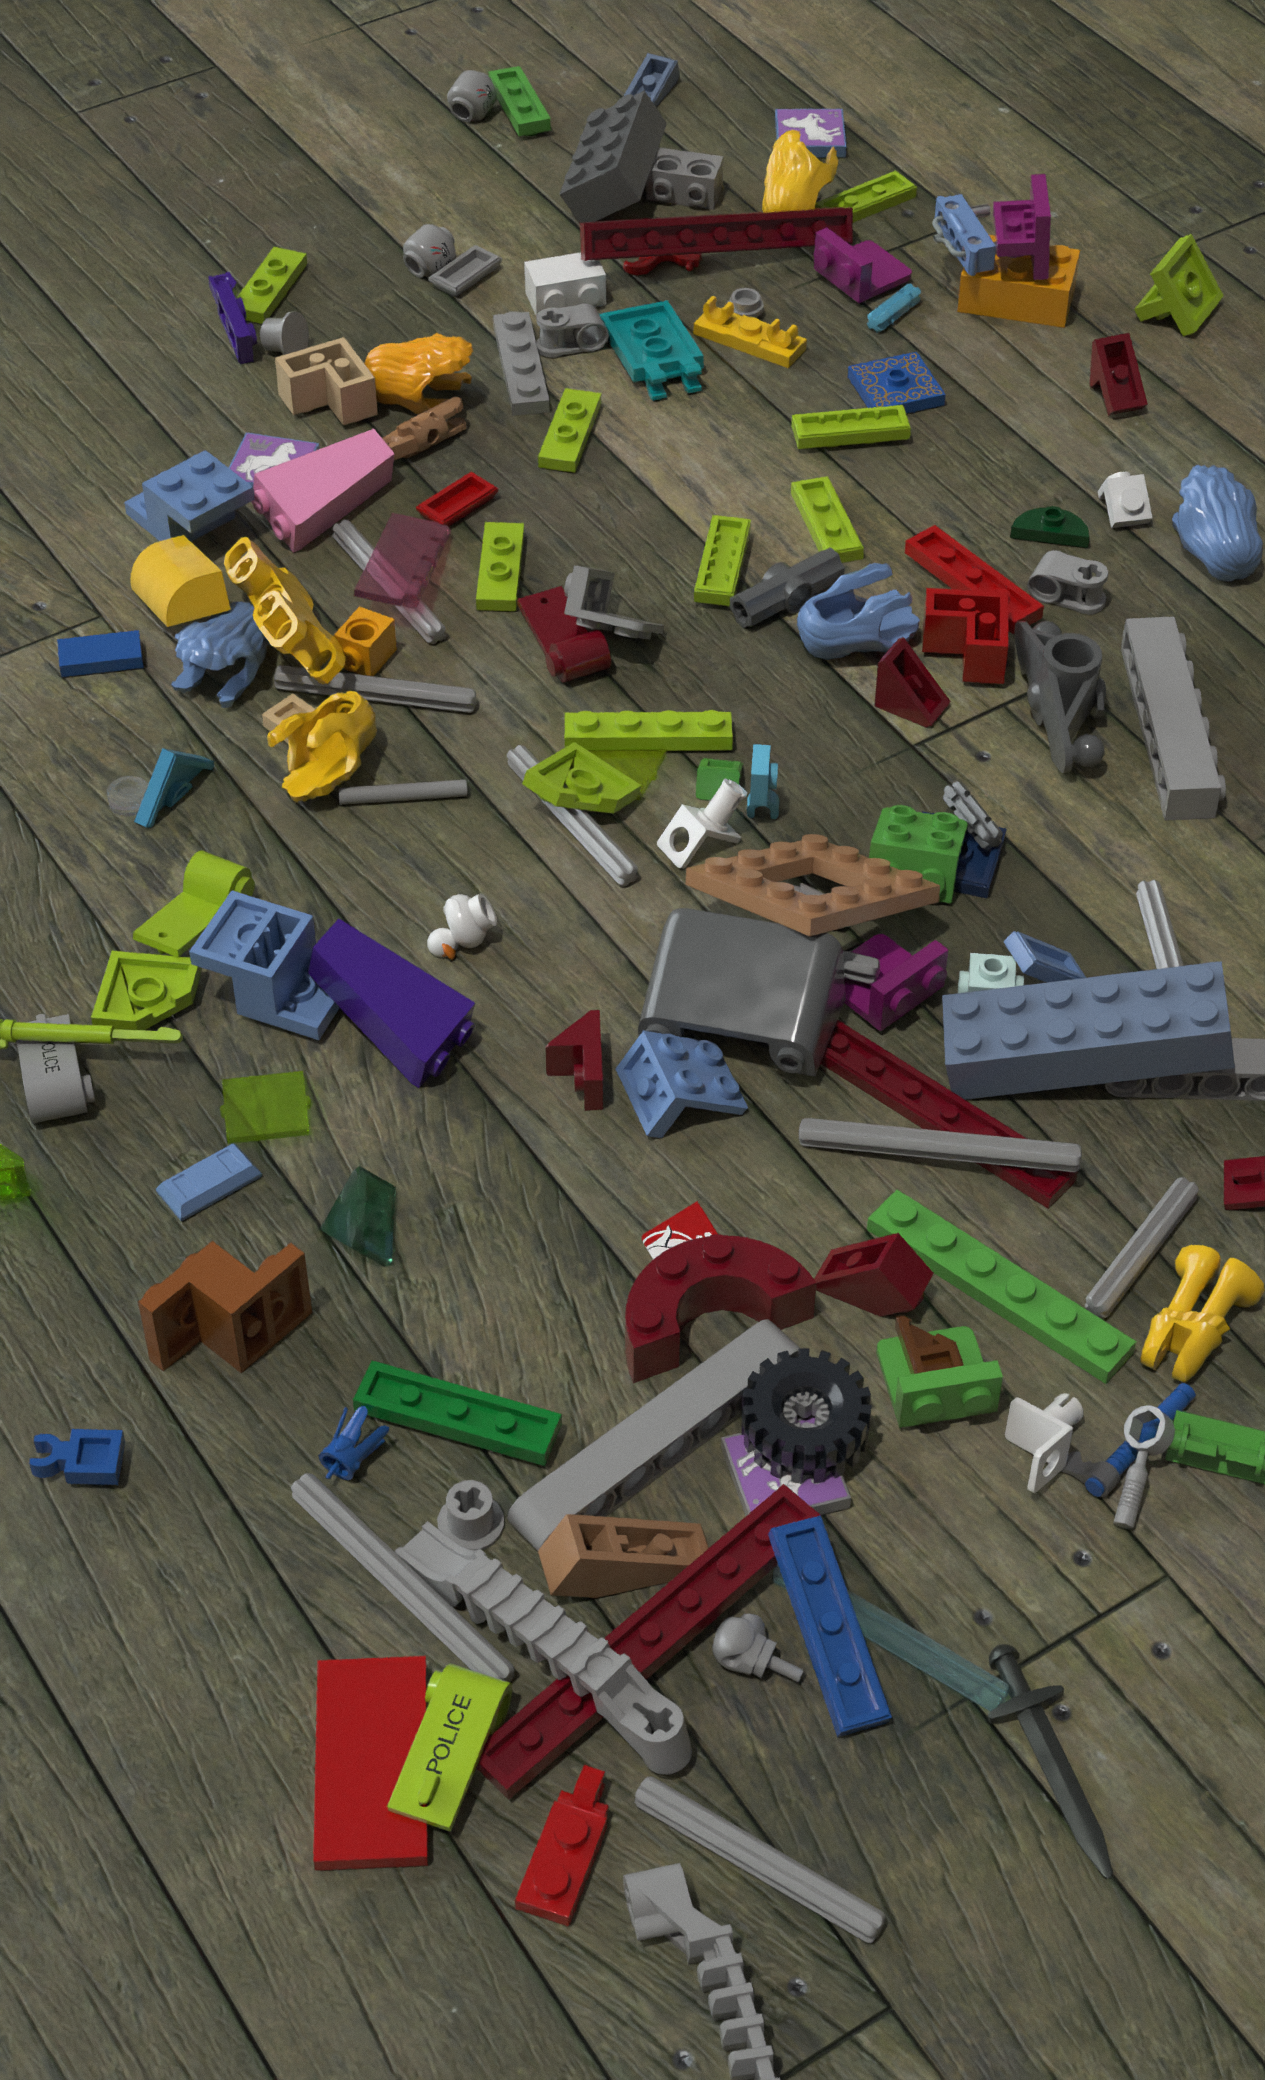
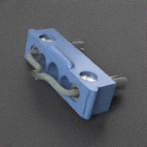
[932,194,997,276]

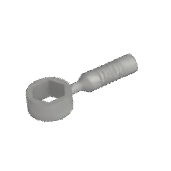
[1113,1405,1175,1529]

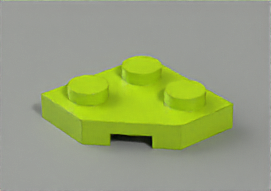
[522,742,642,814]
[91,951,202,1030]

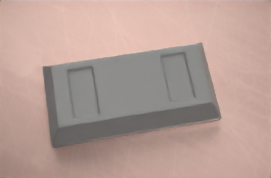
[429,245,502,298]

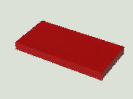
[313,1656,428,1871]

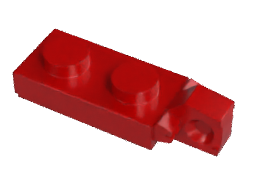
[515,1765,609,1927]

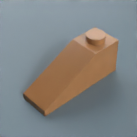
[538,1514,708,1598]

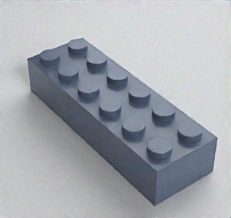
[942,961,1235,1100]

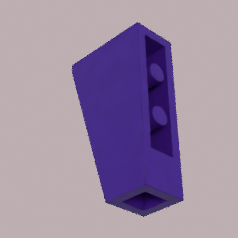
[308,918,475,1088]

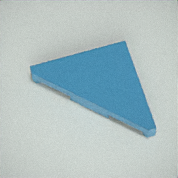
[134,748,214,828]

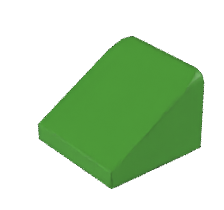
[696,758,743,800]

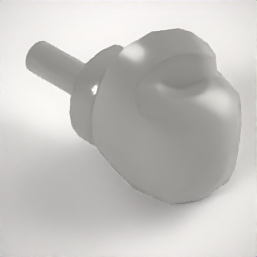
[712,1614,803,1682]

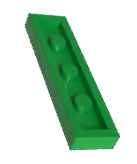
[353,1360,562,1466]

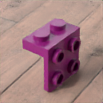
[814,228,912,303]
[844,934,949,1032]

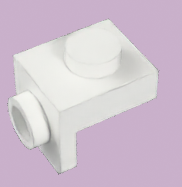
[1098,472,1152,528]

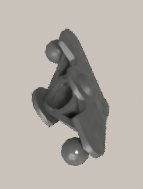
[1015,621,1106,773]

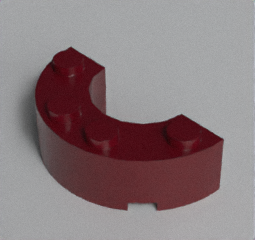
[625,1234,817,1383]

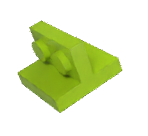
[1134,234,1224,336]

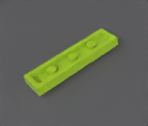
[564,710,733,751]

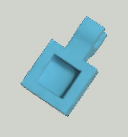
[746,744,780,819]

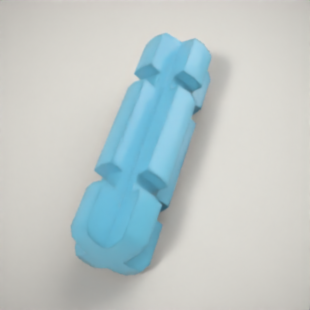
[867,284,921,332]

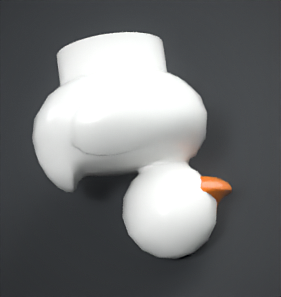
[427,894,497,960]

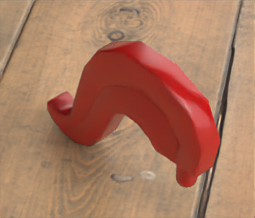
[624,254,702,275]

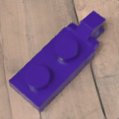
[208,272,257,364]

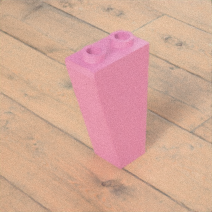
[252,429,395,553]

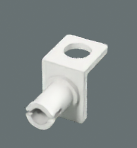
[657,778,747,869]
[1005,1393,1083,1493]

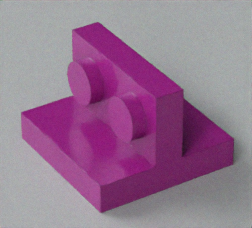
[993,174,1051,280]

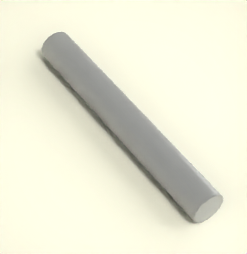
[339,779,467,805]

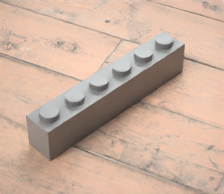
[1121,617,1226,821]

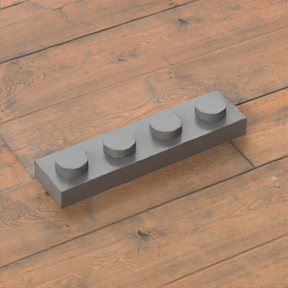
[493,312,550,416]

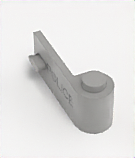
[17,1014,95,1124]

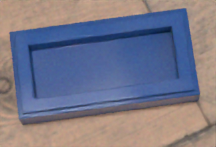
[57,630,143,677]

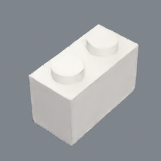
[524,252,606,315]

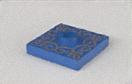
[848,352,946,414]

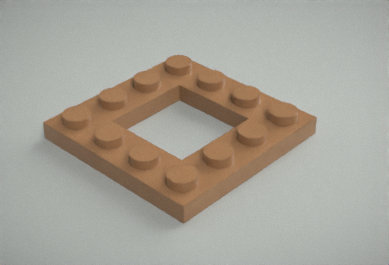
[685,834,940,936]

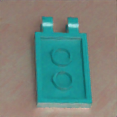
[599,300,704,401]

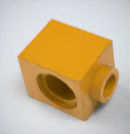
[334,606,397,676]

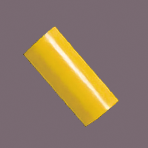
[131,535,231,627]

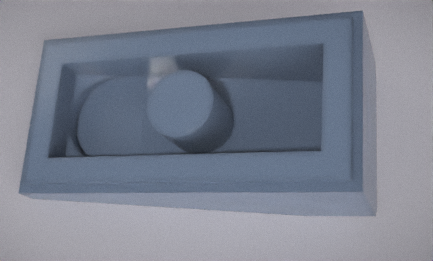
[624,53,680,107]

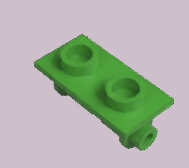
[1165,1410,1265,1484]

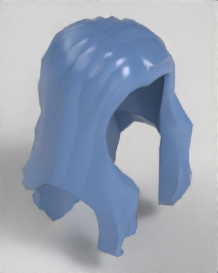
[1172,465,1263,582]
[797,563,920,660]
[171,601,269,708]

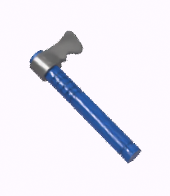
[1060,1383,1196,1497]

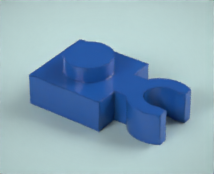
[29,1429,125,1485]

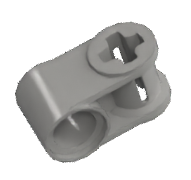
[536,303,609,358]
[1027,550,1108,615]

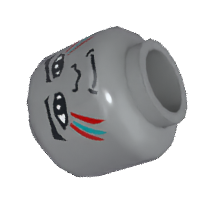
[447,70,497,122]
[403,224,456,278]

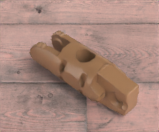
[382,397,467,460]

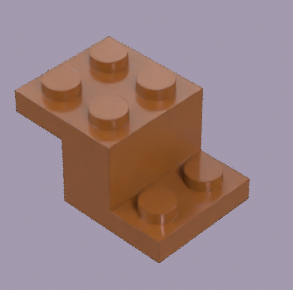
[138,1241,312,1373]

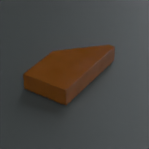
[895,1316,964,1374]

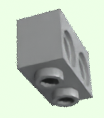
[646,147,724,210]

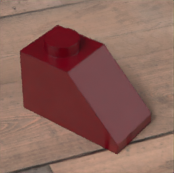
[814,1233,934,1317]

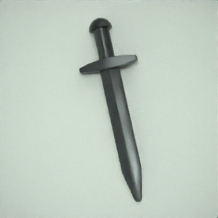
[988,1644,1113,1879]

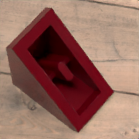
[874,637,951,728]

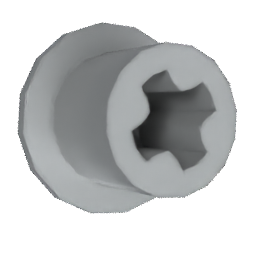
[260,311,309,355]
[437,1480,504,1551]

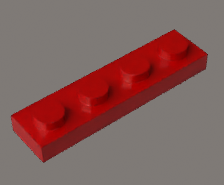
[904,525,1044,635]

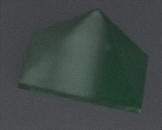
[320,1166,396,1267]

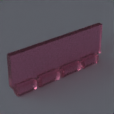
[354,513,451,608]

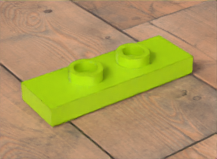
[237,247,307,324]
[538,388,601,473]
[791,405,911,449]
[694,515,751,606]
[476,522,524,611]

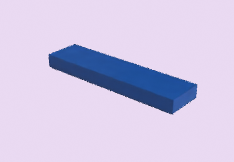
[768,1515,892,1737]

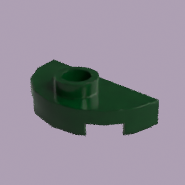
[1010,506,1090,548]

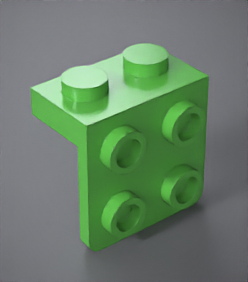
[869,805,968,903]
[876,1326,1003,1428]

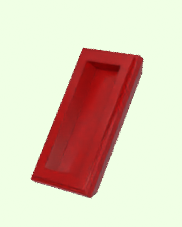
[416,471,499,530]

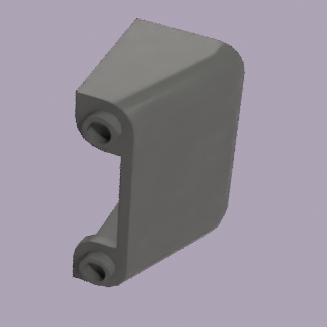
[638,908,846,1076]

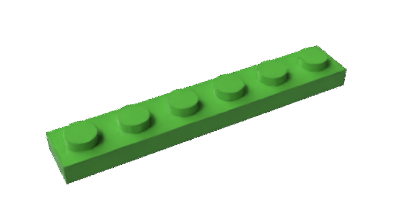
[867,1189,1137,1384]

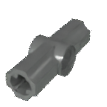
[730,547,845,629]

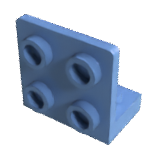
[616,1030,748,1138]

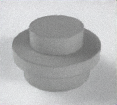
[728,288,764,318]

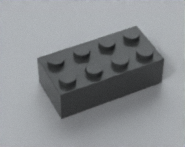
[559,90,667,223]

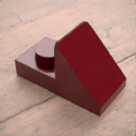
[1089,333,1148,416]
[545,1010,603,1111]

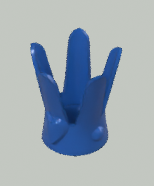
[319,1406,389,1480]

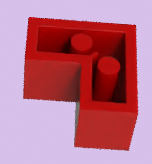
[922,588,1008,684]

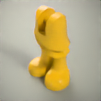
[1140,1245,1265,1383]

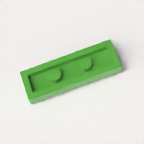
[488,66,551,136]

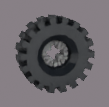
[741,1348,872,1484]

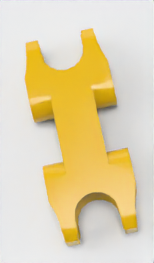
[224,537,346,684]

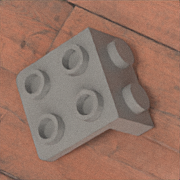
[564,565,664,640]

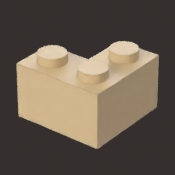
[275,337,378,425]

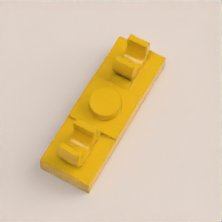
[693,296,807,369]

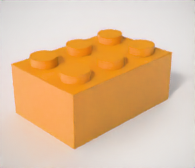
[957,235,1080,328]

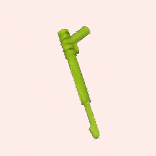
[0,1019,183,1049]

